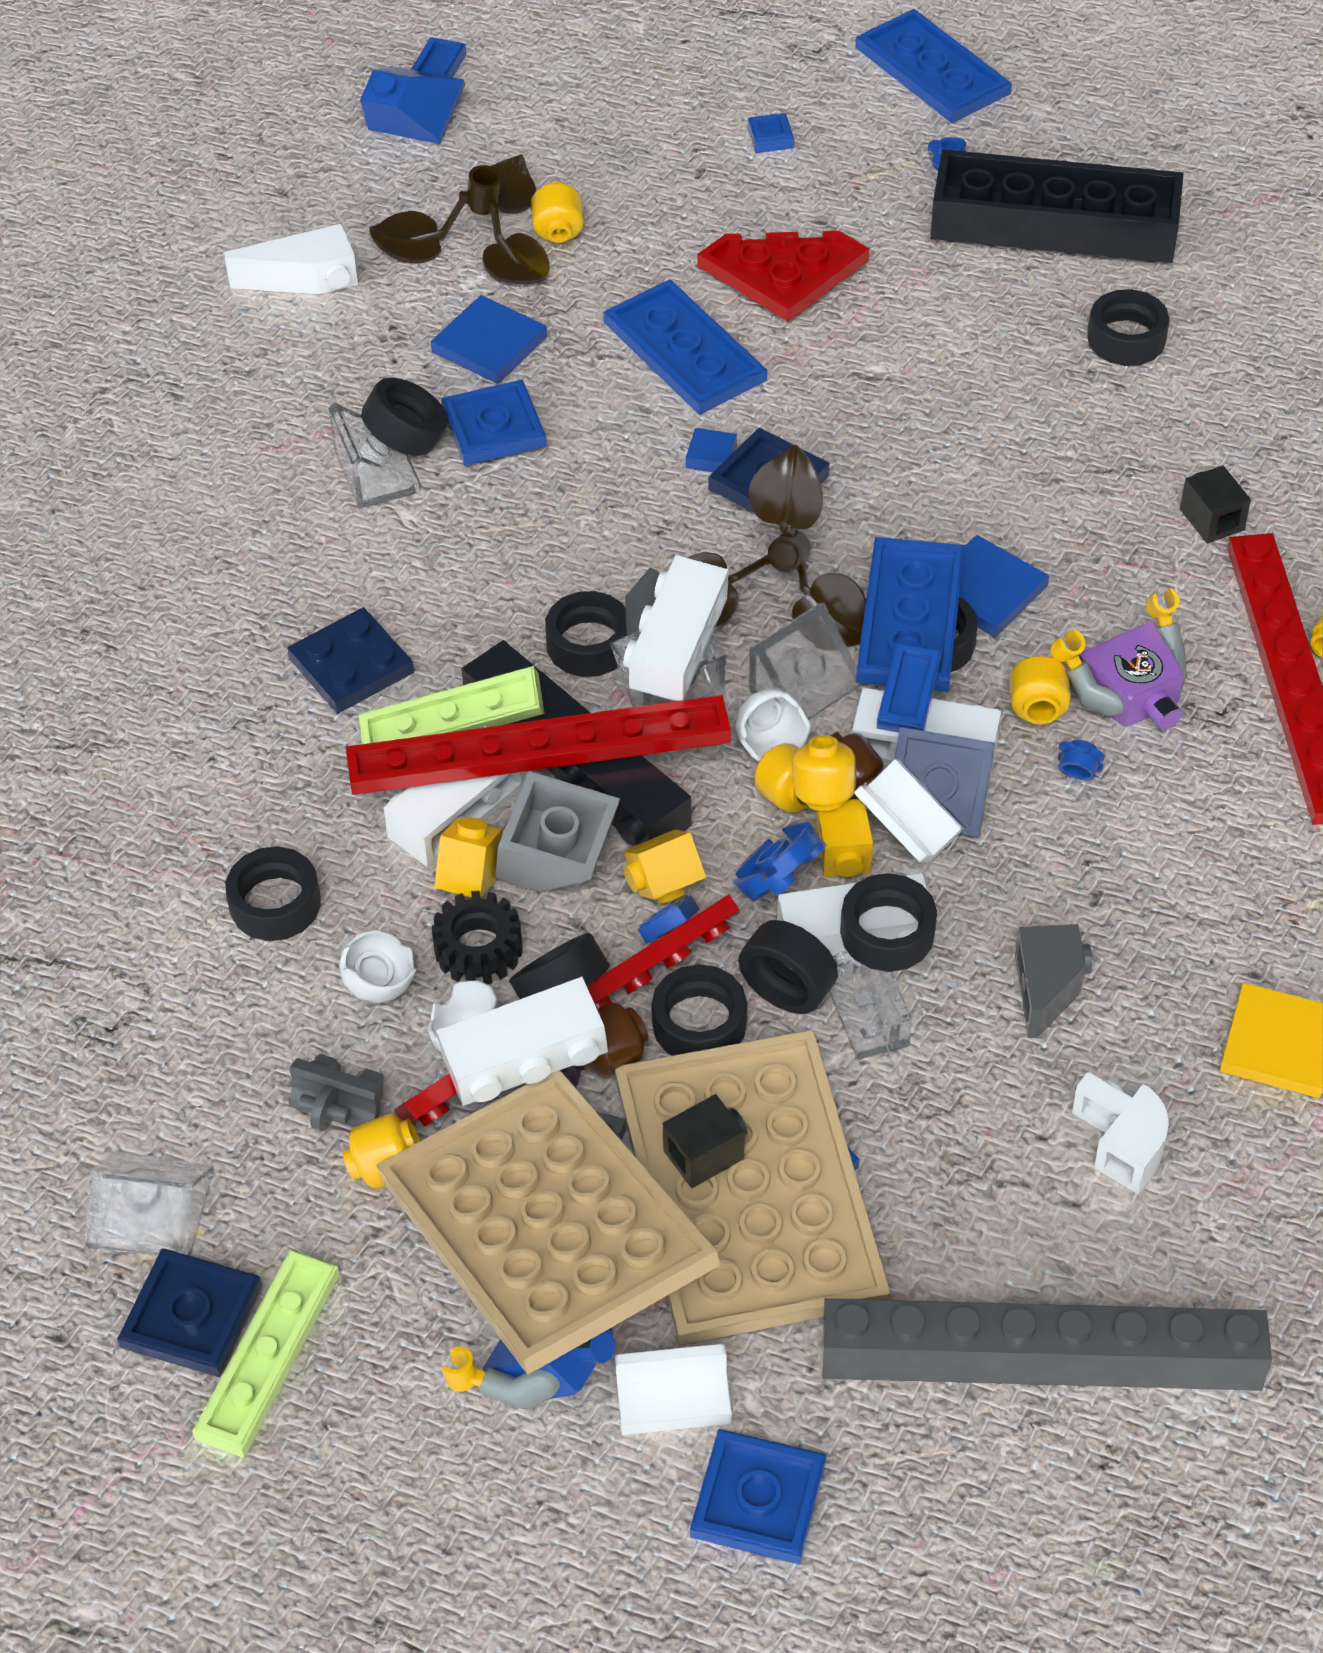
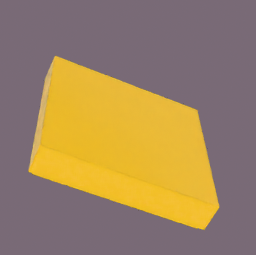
[1220,982,1323,1099]

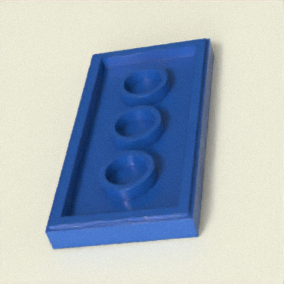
[855,9,1012,123]
[603,279,767,415]
[856,537,965,692]

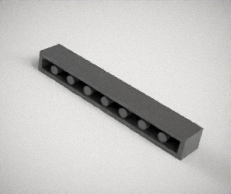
[823,1298,1272,1391]

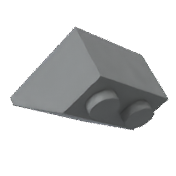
[495,771,620,892]

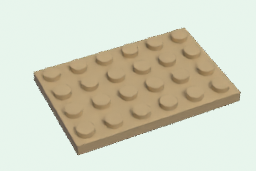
[615,1030,891,1346]
[376,1070,720,1375]

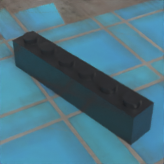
[461,640,692,846]

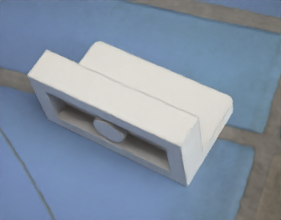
[854,759,964,862]
[615,1344,732,1435]

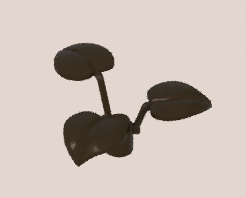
[369,154,550,284]
[687,444,866,648]

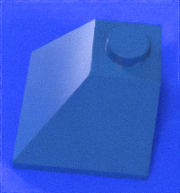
[360,66,465,144]

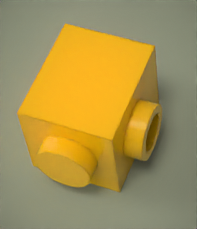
[814,799,873,878]
[434,817,503,898]
[623,830,706,903]

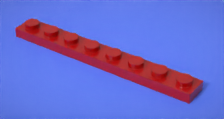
[1227,533,1323,825]
[345,695,731,795]
[394,894,740,1127]

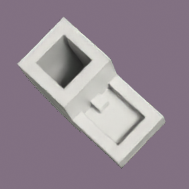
[1072,1072,1169,1195]

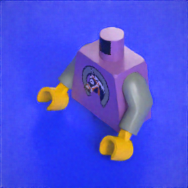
[1050,588,1187,730]

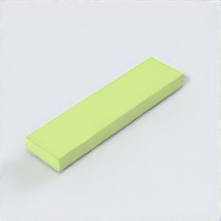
[359,666,544,744]
[192,1250,340,1458]

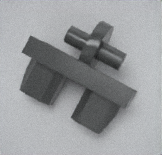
[288,1054,384,1131]

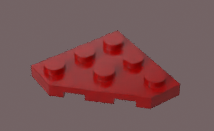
[697,230,870,322]

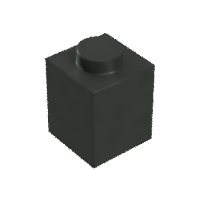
[1180,465,1251,544]
[663,1094,748,1189]

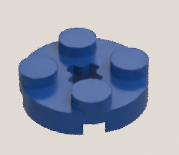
[733,818,826,901]

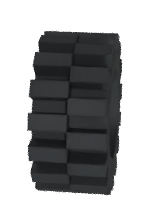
[432,891,523,984]

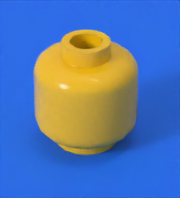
[531,182,584,243]
[1009,655,1071,725]
[792,735,856,811]
[755,743,809,813]
[343,1113,421,1190]

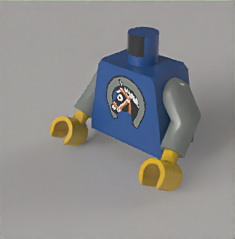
[442,1328,615,1409]

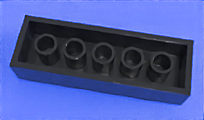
[930,149,1184,263]

